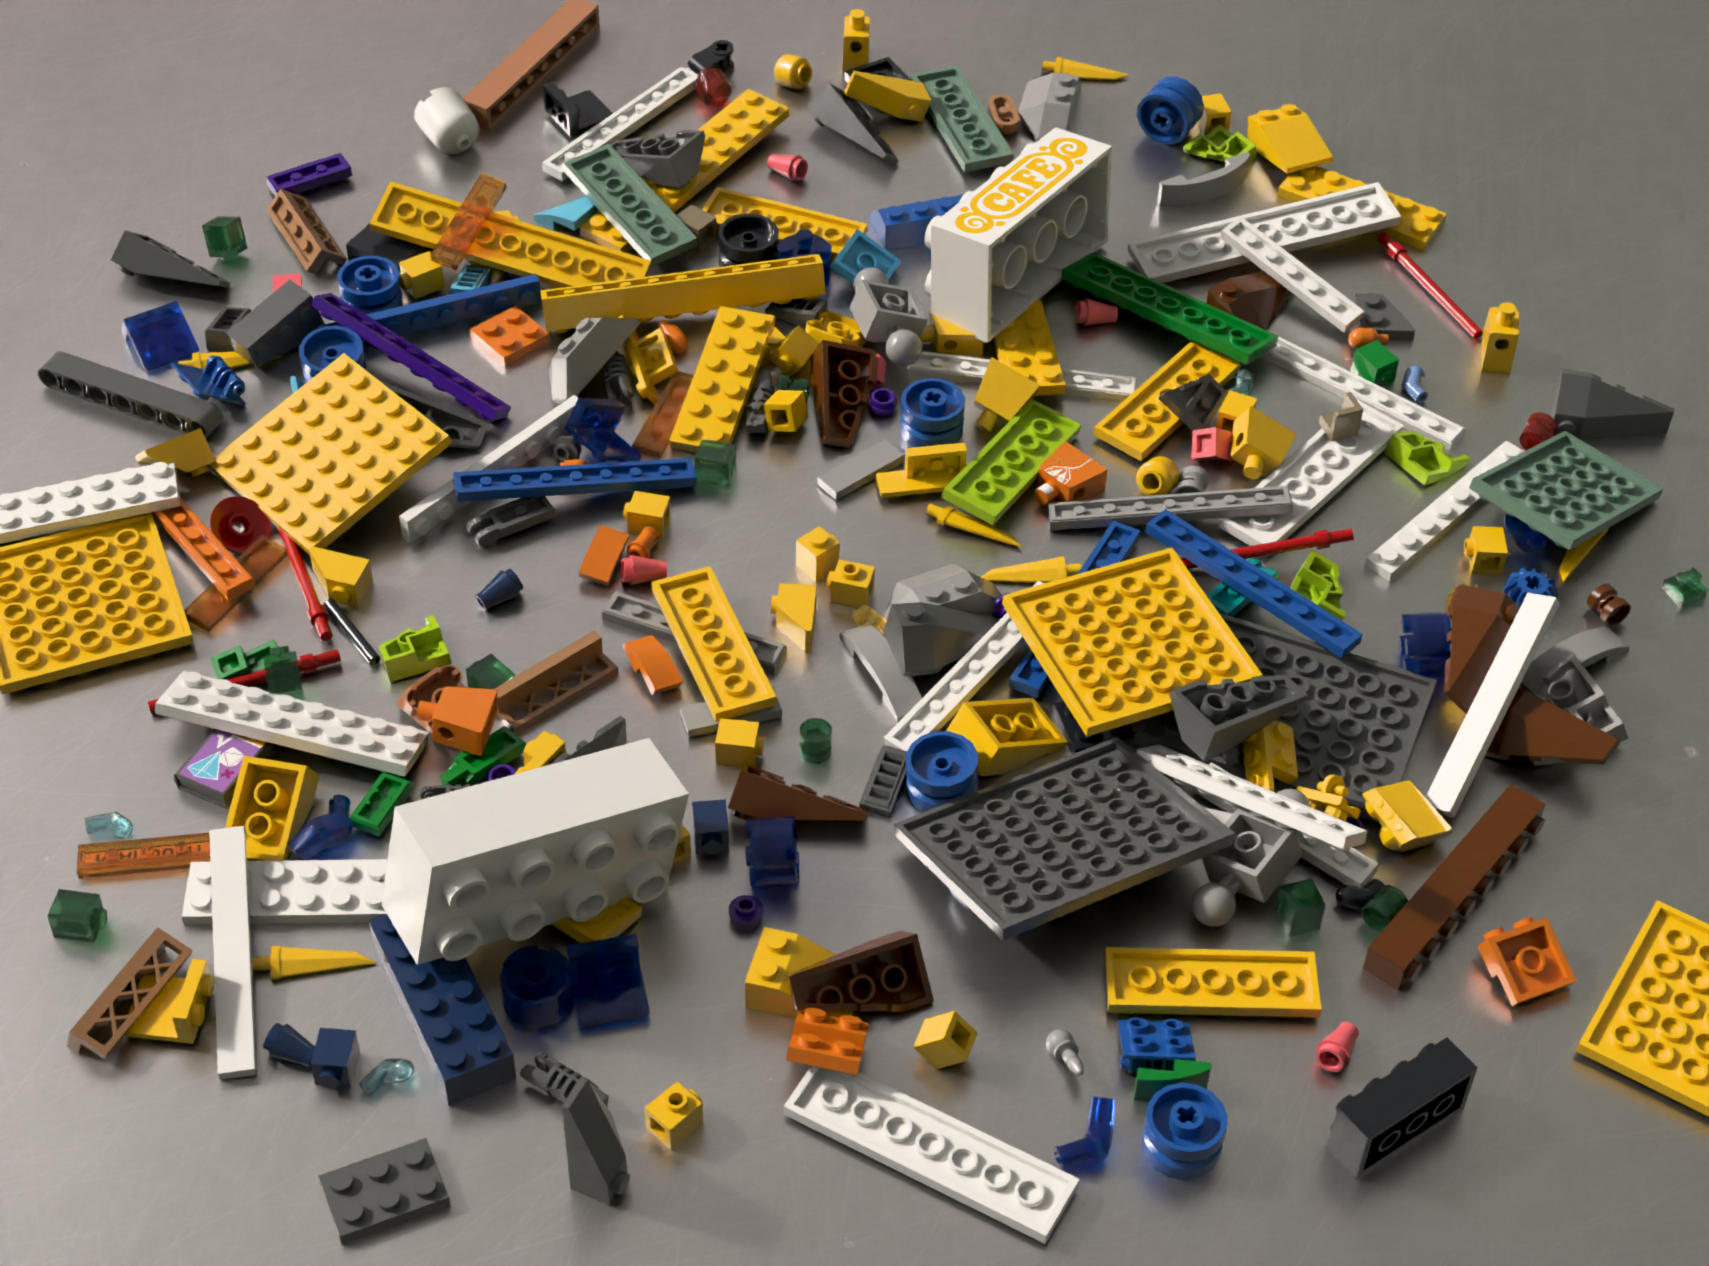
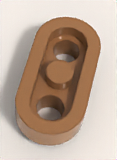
[988,94,1020,135]

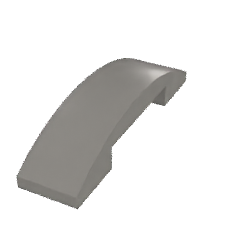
[1157,152,1251,207]
[839,623,922,723]
[1520,627,1630,695]

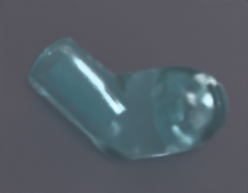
[1227,369,1254,396]
[85,812,133,839]
[359,1059,414,1096]

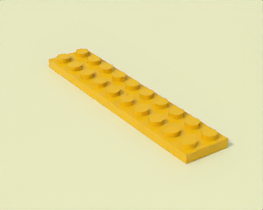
[579,89,789,253]
[369,181,651,288]

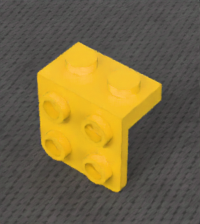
[126,959,215,1044]

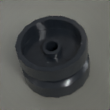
[718,213,779,267]

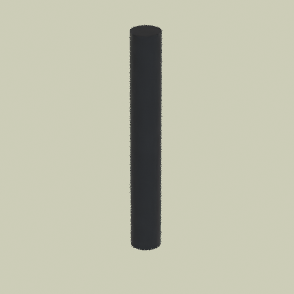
[324,598,380,666]

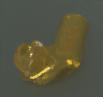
[852,605,886,638]

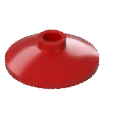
[210,496,271,554]

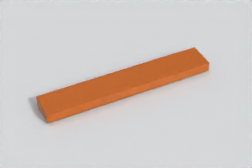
[152,497,256,601]

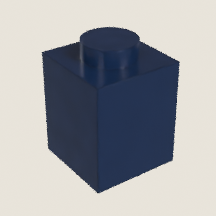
[692,799,729,854]
[311,1028,360,1088]

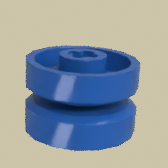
[1137,76,1204,144]
[337,256,403,314]
[299,325,367,384]
[900,378,965,447]
[906,731,978,812]
[1141,1082,1228,1180]

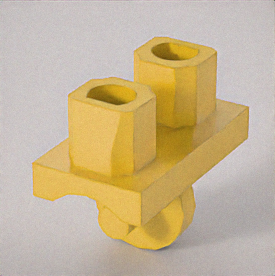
[1296,774,1361,821]

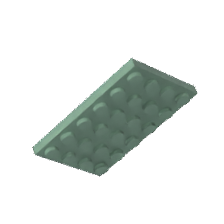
[1469,431,1663,550]

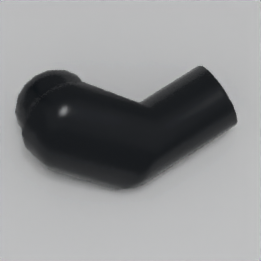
[1335,879,1386,910]

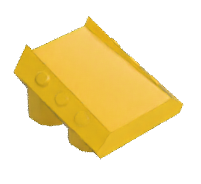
[805,310,868,354]
[1362,780,1452,852]

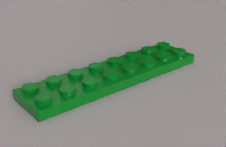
[1061,252,1279,365]

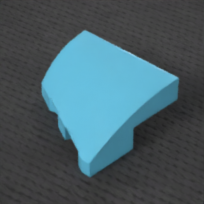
[534,195,599,231]

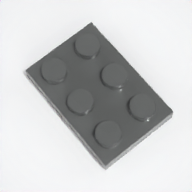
[318,1138,450,1244]

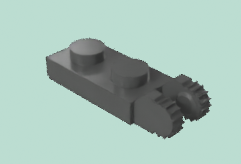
[466,496,556,547]

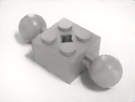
[849,267,928,366]
[1192,789,1311,927]

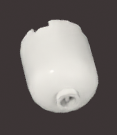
[414,87,479,154]

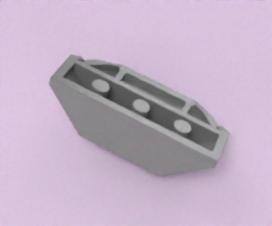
[1018,73,1082,141]
[548,318,640,404]
[882,564,1001,627]

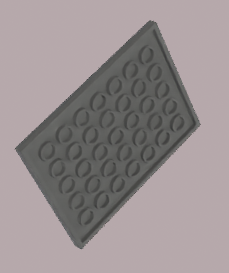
[1133,612,1437,823]
[893,737,1235,940]

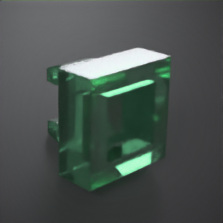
[1662,567,1708,608]

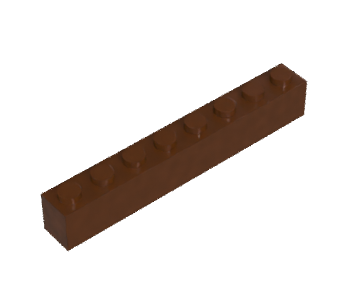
[1363,784,1546,990]

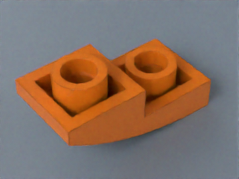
[579,525,630,586]
[623,635,683,696]

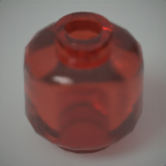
[695,68,732,107]

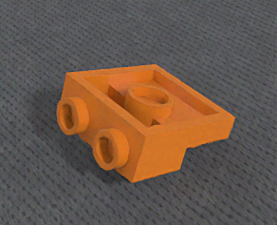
[1477,917,1577,1007]
[786,1008,869,1075]

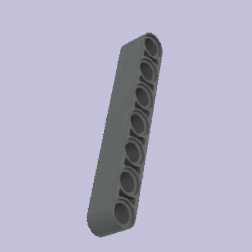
[38,351,224,439]

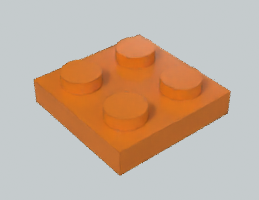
[470,306,550,366]

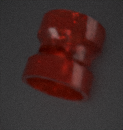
[1519,412,1556,450]

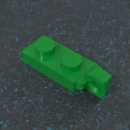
[440,726,526,786]

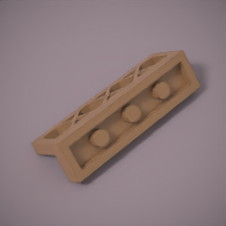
[267,189,347,274]
[494,631,619,734]
[67,927,192,1060]

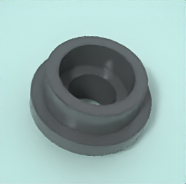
[553,436,582,462]

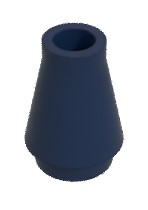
[475,569,523,611]
[263,1023,315,1068]

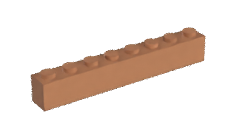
[463,0,600,130]

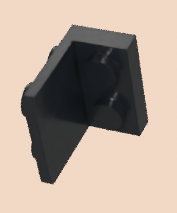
[543,81,613,137]

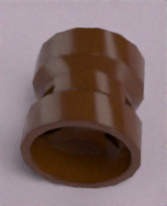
[1586,584,1631,627]

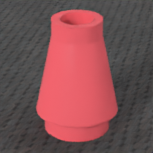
[767,154,808,181]
[1075,298,1118,326]
[621,555,667,586]
[1316,1022,1359,1072]

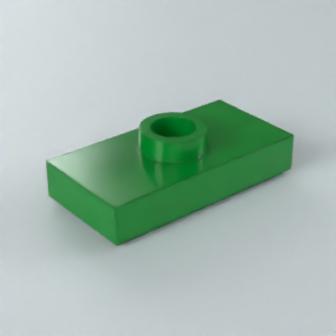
[349,772,413,837]

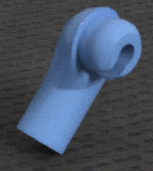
[1402,365,1428,403]

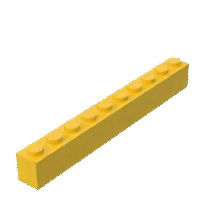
[541,254,826,334]

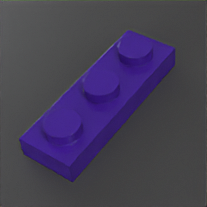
[266,153,352,196]

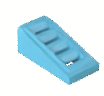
[450,265,492,294]

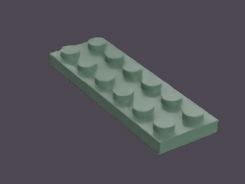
[910,65,1014,172]
[563,144,697,267]

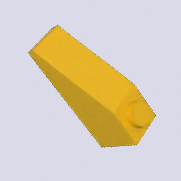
[845,71,931,122]

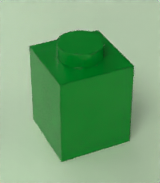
[1351,340,1399,387]

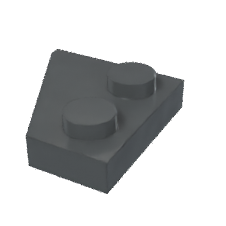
[1354,293,1415,340]
[1158,374,1228,431]

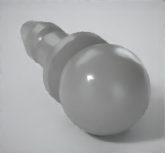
[1046,1029,1084,1075]

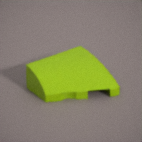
[1183,125,1257,163]
[1385,430,1470,485]
[1290,550,1346,621]
[378,615,452,683]

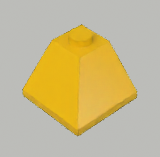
[135,428,215,477]

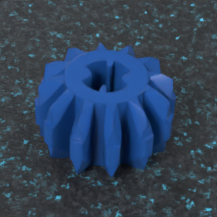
[1503,568,1558,607]

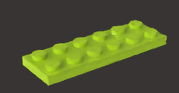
[942,399,1081,525]

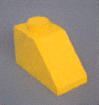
[309,546,373,607]
[771,583,817,652]

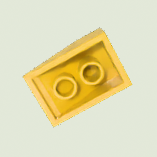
[1248,104,1333,173]
[946,698,1068,776]
[225,756,319,861]
[745,927,854,1018]

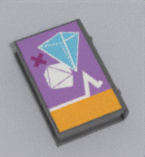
[173,729,278,810]

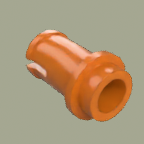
[627,526,660,559]

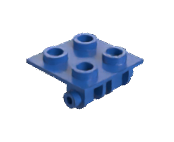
[171,355,246,405]
[1118,1018,1196,1073]

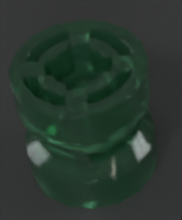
[776,374,810,404]
[799,718,832,764]
[1361,885,1408,933]

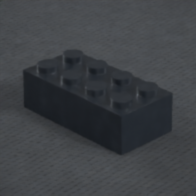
[1327,1037,1478,1179]

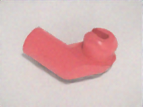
[872,353,887,387]

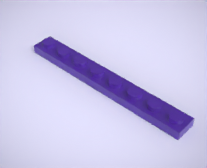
[311,293,511,421]

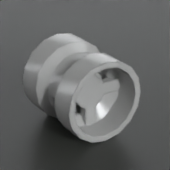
[1175,465,1209,494]

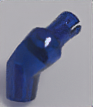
[1504,512,1548,553]
[288,795,354,860]
[1053,1095,1115,1170]

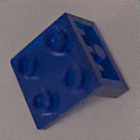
[121,301,199,371]
[564,398,642,462]
[566,934,650,1027]

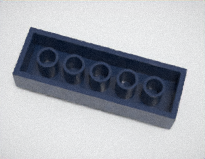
[369,914,516,1106]

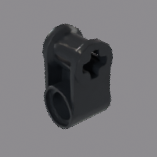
[687,40,734,85]

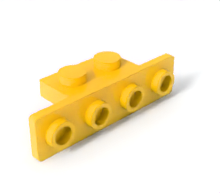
[618,314,678,406]
[876,442,968,498]
[1242,720,1298,792]

